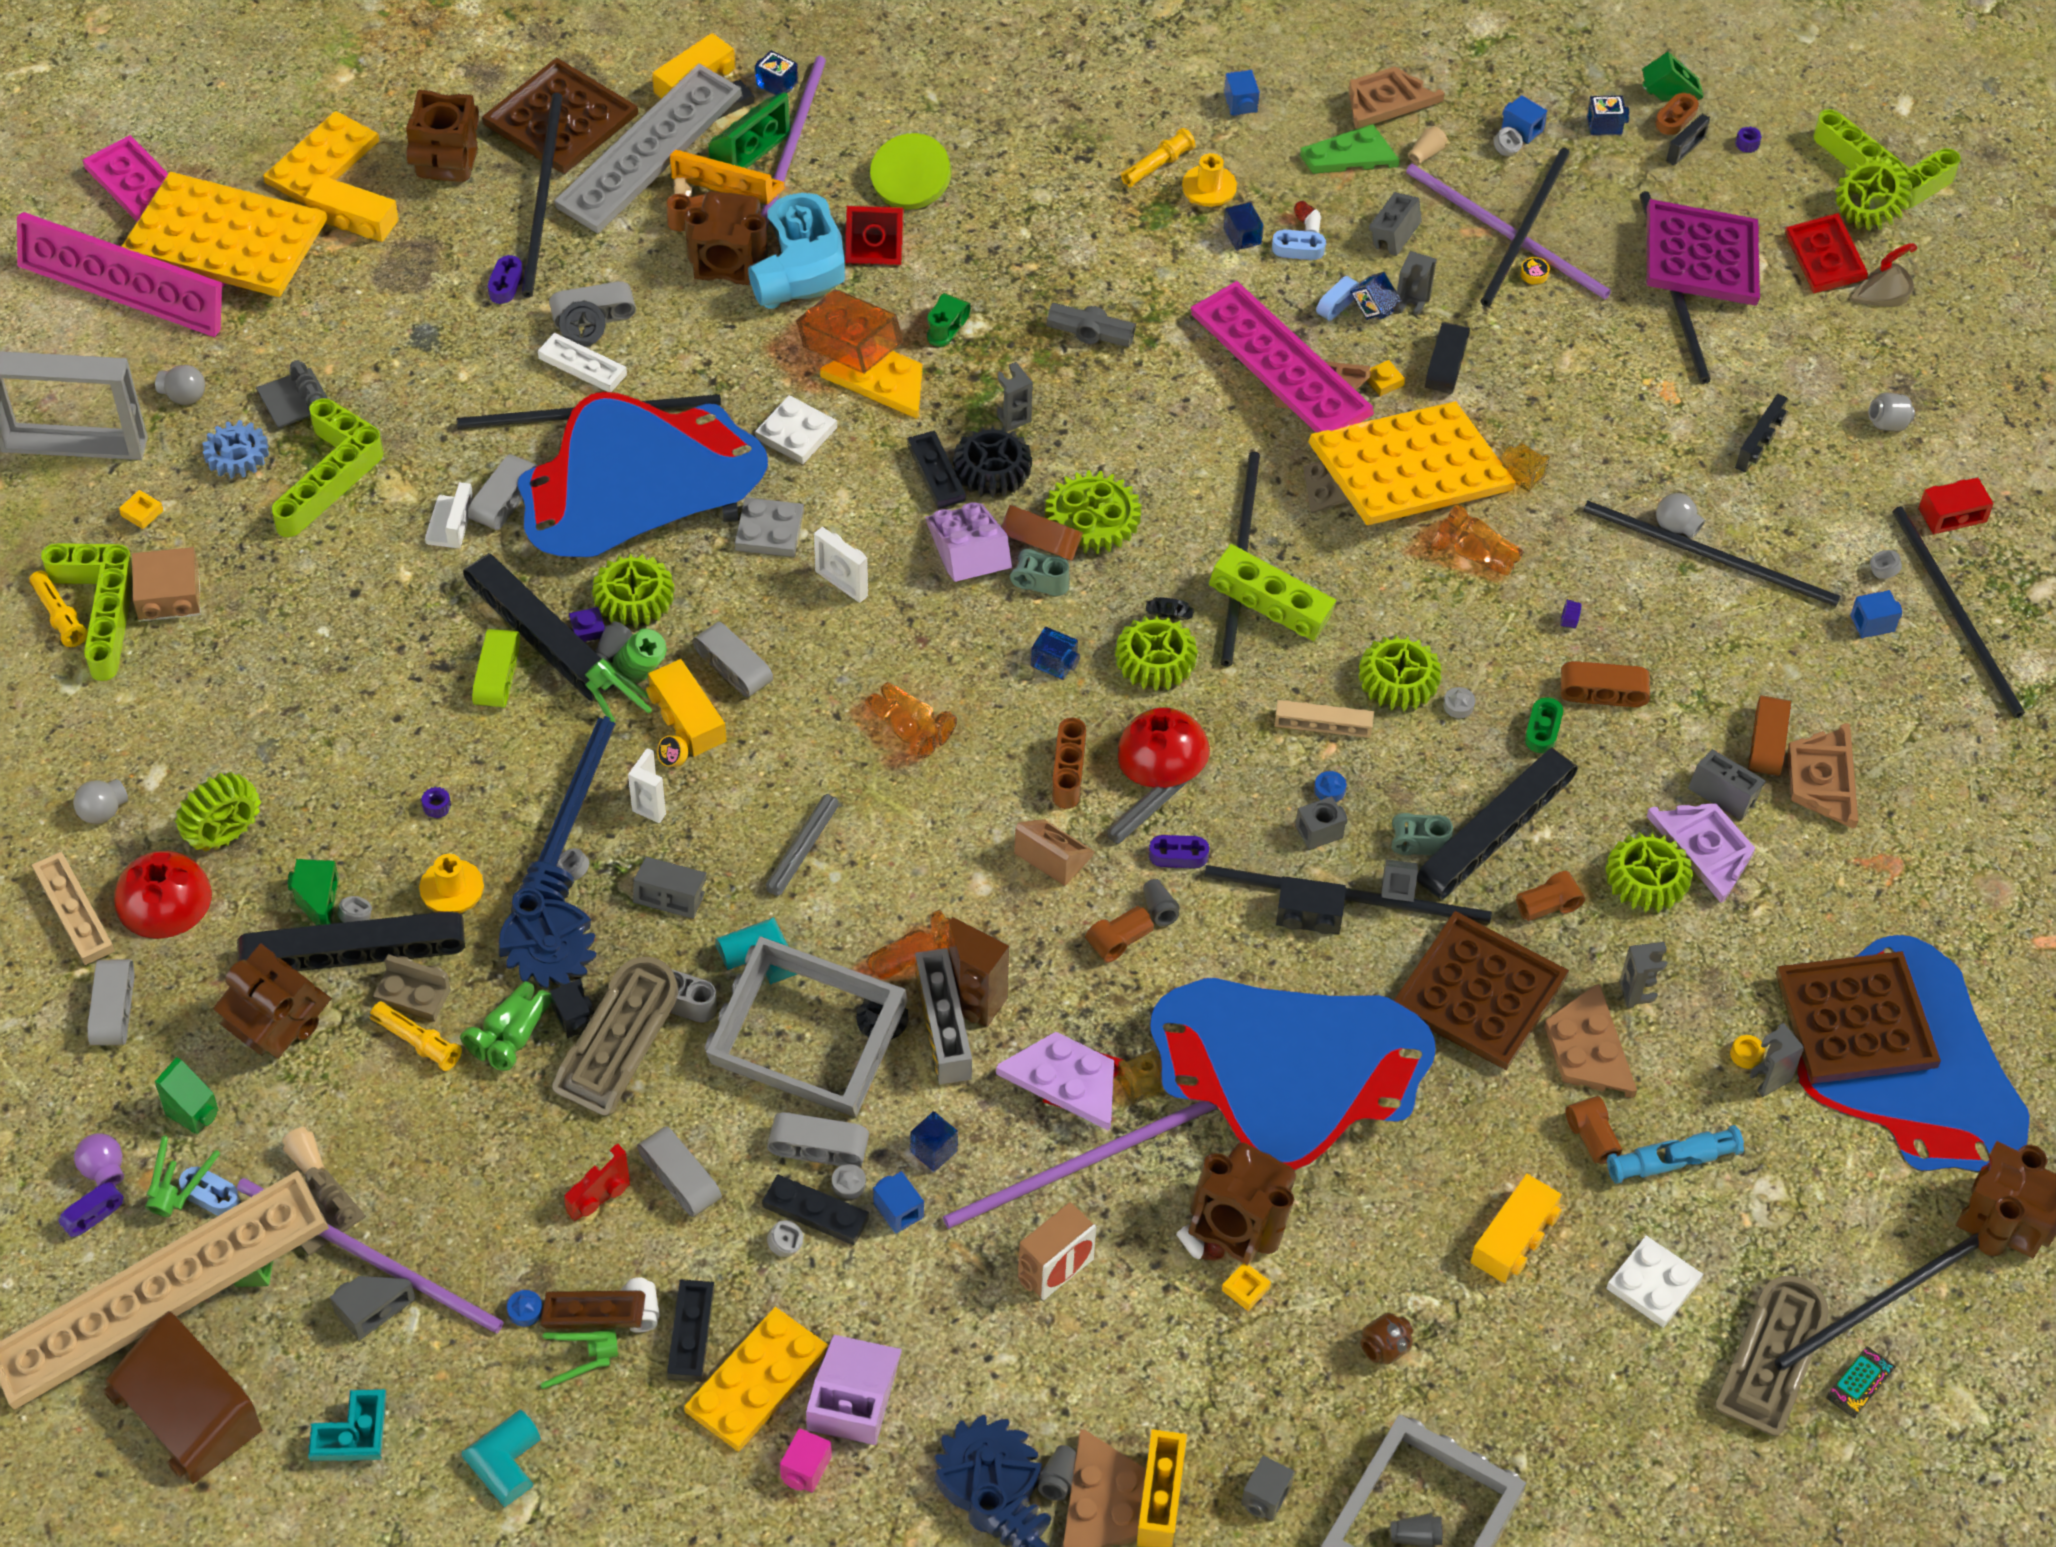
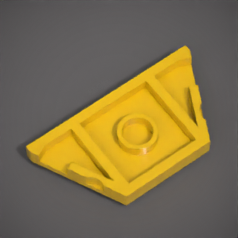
[820,342,922,419]

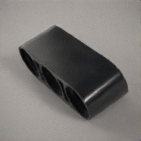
[1425,321,1470,394]

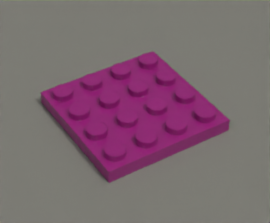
[1646,199,1760,306]

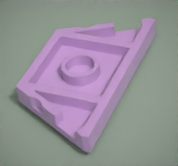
[1646,803,1755,903]
[996,1032,1114,1130]

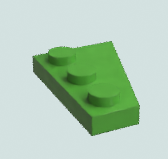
[1300,124,1399,174]

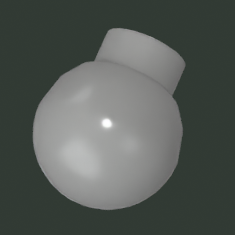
[155,365,205,405]
[1656,493,1706,539]
[73,779,128,824]

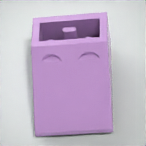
[925,503,1012,582]
[806,1335,902,1445]

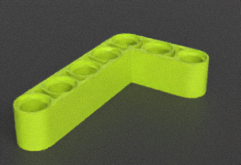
[1813,109,1961,209]
[271,398,384,538]
[41,543,133,681]

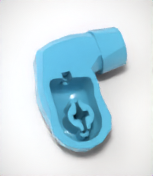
[748,193,845,309]

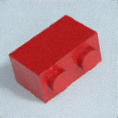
[1918,477,1994,535]

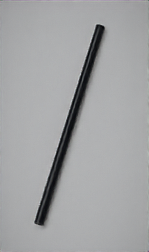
[522,93,563,298]
[1481,147,1570,307]
[1639,191,1711,384]
[457,394,721,429]
[1220,452,1260,667]
[1583,500,1841,607]
[1892,506,2025,718]
[1204,865,1492,924]
[1774,1233,1979,1370]

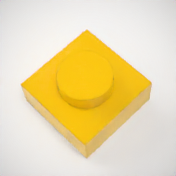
[1366,360,1405,396]
[119,490,164,529]
[1222,1263,1271,1311]

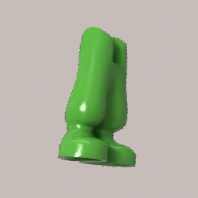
[460,981,551,1071]

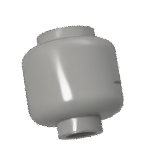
[1868,392,1915,432]

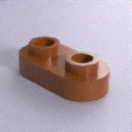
[1655,93,1699,135]

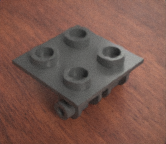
[256,360,328,428]

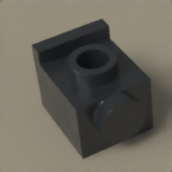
[550,979,594,1038]

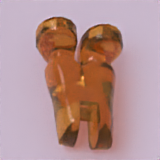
[1430,504,1524,576]
[865,682,957,759]
[866,909,950,979]

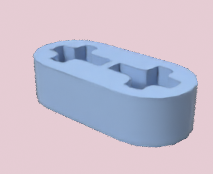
[1272,230,1326,260]
[1316,276,1360,321]
[179,1167,240,1216]

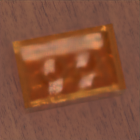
[796,289,903,374]

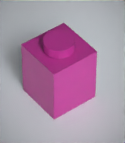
[780,1428,832,1493]

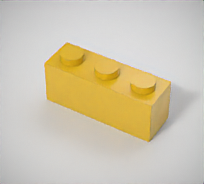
[652,33,736,98]
[304,176,399,242]
[646,659,727,757]
[1470,1173,1562,1284]
[1136,1429,1187,1547]

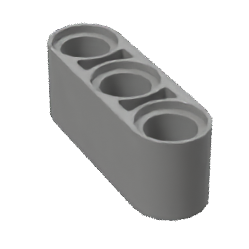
[549,281,636,329]
[468,454,538,530]
[692,621,773,698]
[88,959,134,1045]
[670,969,717,1022]
[767,1112,869,1167]
[637,1126,722,1217]

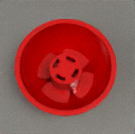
[1117,707,1210,788]
[114,851,212,939]

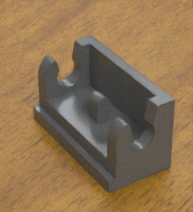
[1369,192,1422,256]
[1394,251,1437,315]
[997,362,1033,432]
[1688,749,1766,820]
[633,857,707,919]
[1619,942,1667,1008]
[1750,1023,1804,1097]

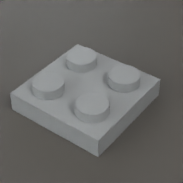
[735,497,804,557]

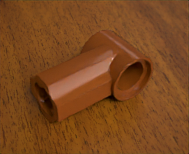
[667,191,718,232]
[1516,871,1585,921]
[1085,906,1154,963]
[1565,1096,1622,1165]

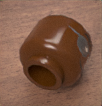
[1360,1312,1413,1365]

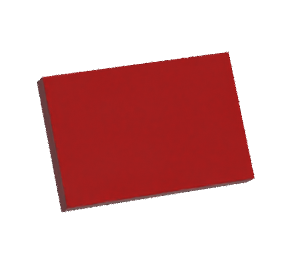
[1785,213,1868,294]

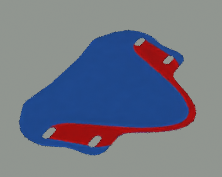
[518,392,768,557]
[1797,935,2030,1172]
[1150,978,1435,1170]

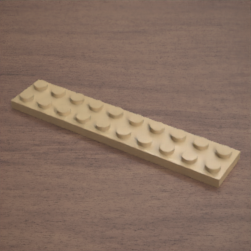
[0,1170,329,1410]

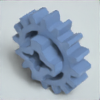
[202,420,269,478]

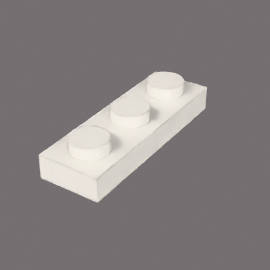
[538,333,627,392]

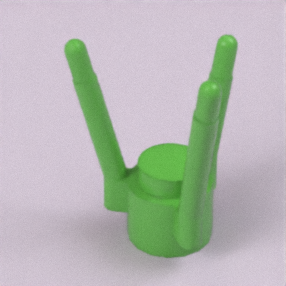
[585,658,652,722]
[145,1136,220,1217]
[540,1329,618,1389]

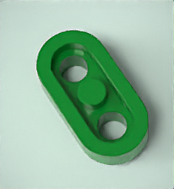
[1525,697,1564,753]

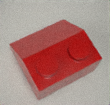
[845,205,904,265]

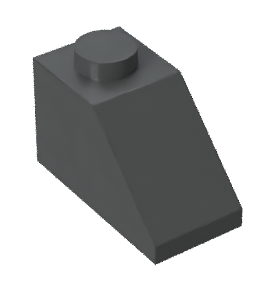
[330,1276,416,1341]

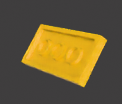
[263,111,380,205]
[684,1306,829,1452]

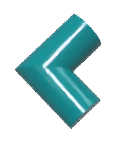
[715,917,797,984]
[308,1389,387,1461]
[461,1409,541,1508]

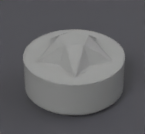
[1494,127,1523,156]
[1870,550,1902,579]
[1443,687,1475,718]
[557,848,589,881]
[338,896,372,922]
[832,1164,866,1200]
[767,1220,803,1257]

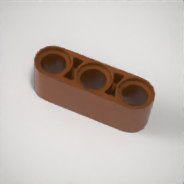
[1001,505,1083,561]
[1561,661,1650,707]
[1748,695,1791,776]
[1052,717,1086,809]

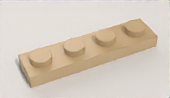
[32,851,115,966]

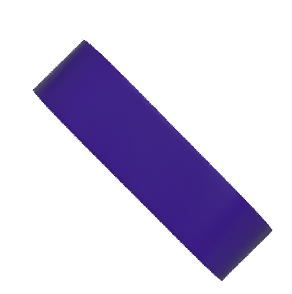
[488,255,523,304]
[1148,835,1210,869]
[59,1182,124,1237]

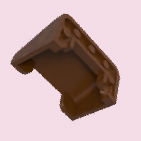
[103,1311,262,1485]

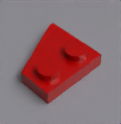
[564,1143,630,1222]

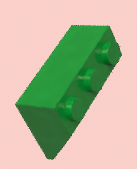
[708,92,790,169]

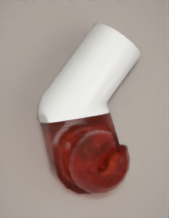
[1293,201,1321,233]
[1176,1225,1226,1261]

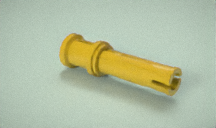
[1121,128,1196,187]
[29,570,88,647]
[370,1001,462,1071]

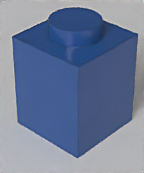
[1224,70,1260,116]
[1502,95,1548,144]
[1850,590,1902,638]
[873,1171,924,1234]

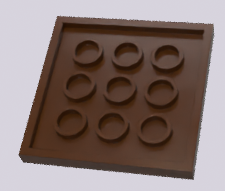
[482,57,639,175]
[1394,911,1569,1071]
[1775,951,1941,1084]

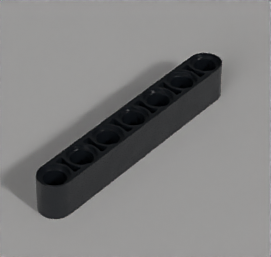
[463,553,615,701]
[1417,747,1578,900]
[237,911,465,971]

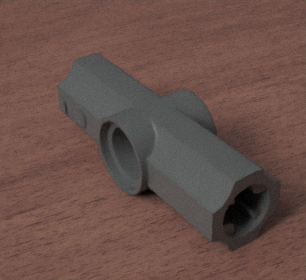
[1047,303,1136,347]

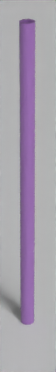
[761,56,826,231]
[1406,164,1611,300]
[943,1101,1217,1229]
[237,1178,504,1334]

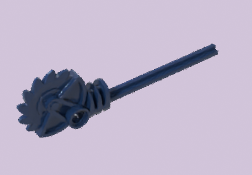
[498,716,616,989]
[934,1415,1052,1547]

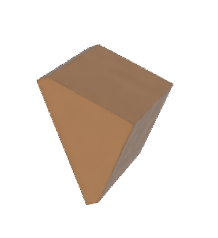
[1014,819,1095,886]

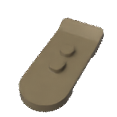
[552,957,678,1115]
[1715,1276,1828,1437]

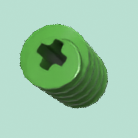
[612,629,667,683]

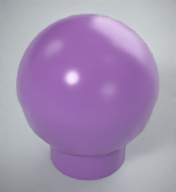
[74,1133,125,1186]

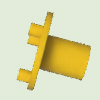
[1182,153,1237,207]
[419,853,484,913]

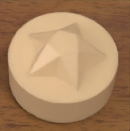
[674,178,692,197]

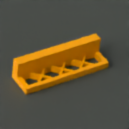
[670,150,785,205]

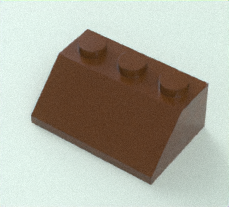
[949,917,1009,1027]

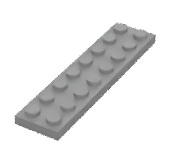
[554,64,742,234]

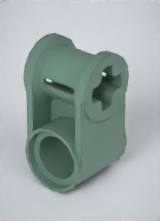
[1010,549,1070,596]
[1391,813,1453,855]

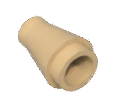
[1408,126,1447,165]
[282,1127,326,1174]

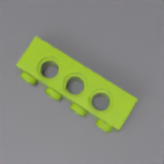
[1209,543,1337,642]

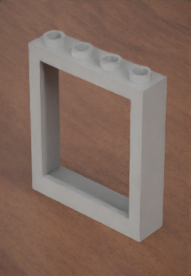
[0,351,148,460]
[705,936,908,1118]
[1321,1414,1526,1547]

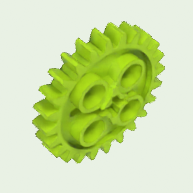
[1045,470,1141,554]

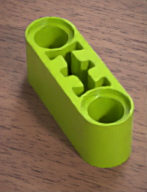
[472,629,520,708]

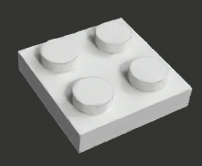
[755,395,837,464]
[814,527,868,603]
[1606,1236,1703,1328]

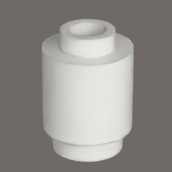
[621,1278,660,1333]

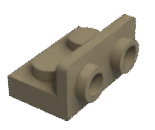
[373,955,451,1022]

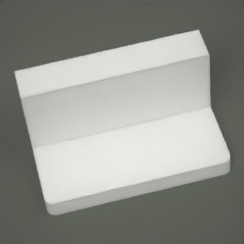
[425,482,473,549]
[628,748,666,823]

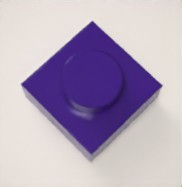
[569,607,605,642]

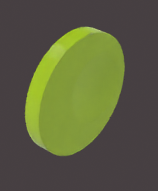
[870,133,951,210]

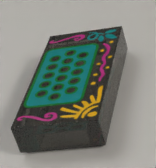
[1826,1346,1896,1419]

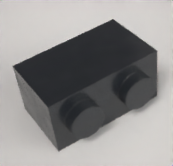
[1276,876,1346,935]

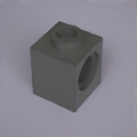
[1295,796,1347,850]
[1381,859,1418,902]
[1241,1455,1295,1521]

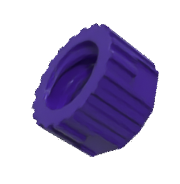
[1735,127,1762,153]
[1560,599,1582,628]
[421,787,451,818]

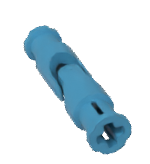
[1607,1125,1744,1184]

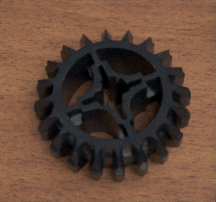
[953,425,1033,499]

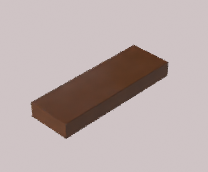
[540,1290,646,1329]

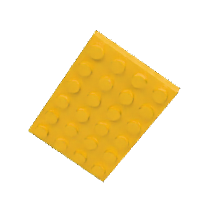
[122,172,327,298]
[1308,401,1516,526]

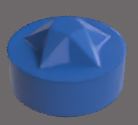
[1314,771,1347,802]
[507,1290,543,1327]

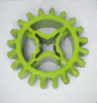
[1835,156,1912,231]
[592,552,675,629]
[1115,614,1198,692]
[1358,634,1442,711]
[175,772,261,852]
[1605,831,1693,913]

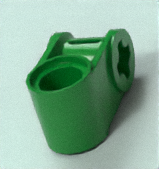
[926,293,971,347]

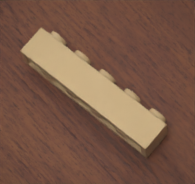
[1274,700,1374,738]

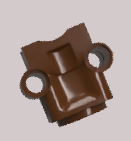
[406,90,479,182]
[684,191,768,285]
[212,943,332,1059]
[1955,1141,2056,1259]
[1188,1142,1296,1266]

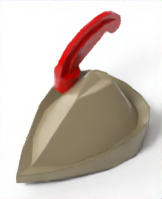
[1850,243,1917,307]

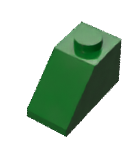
[1642,51,1704,101]
[288,859,339,925]
[154,1057,219,1135]

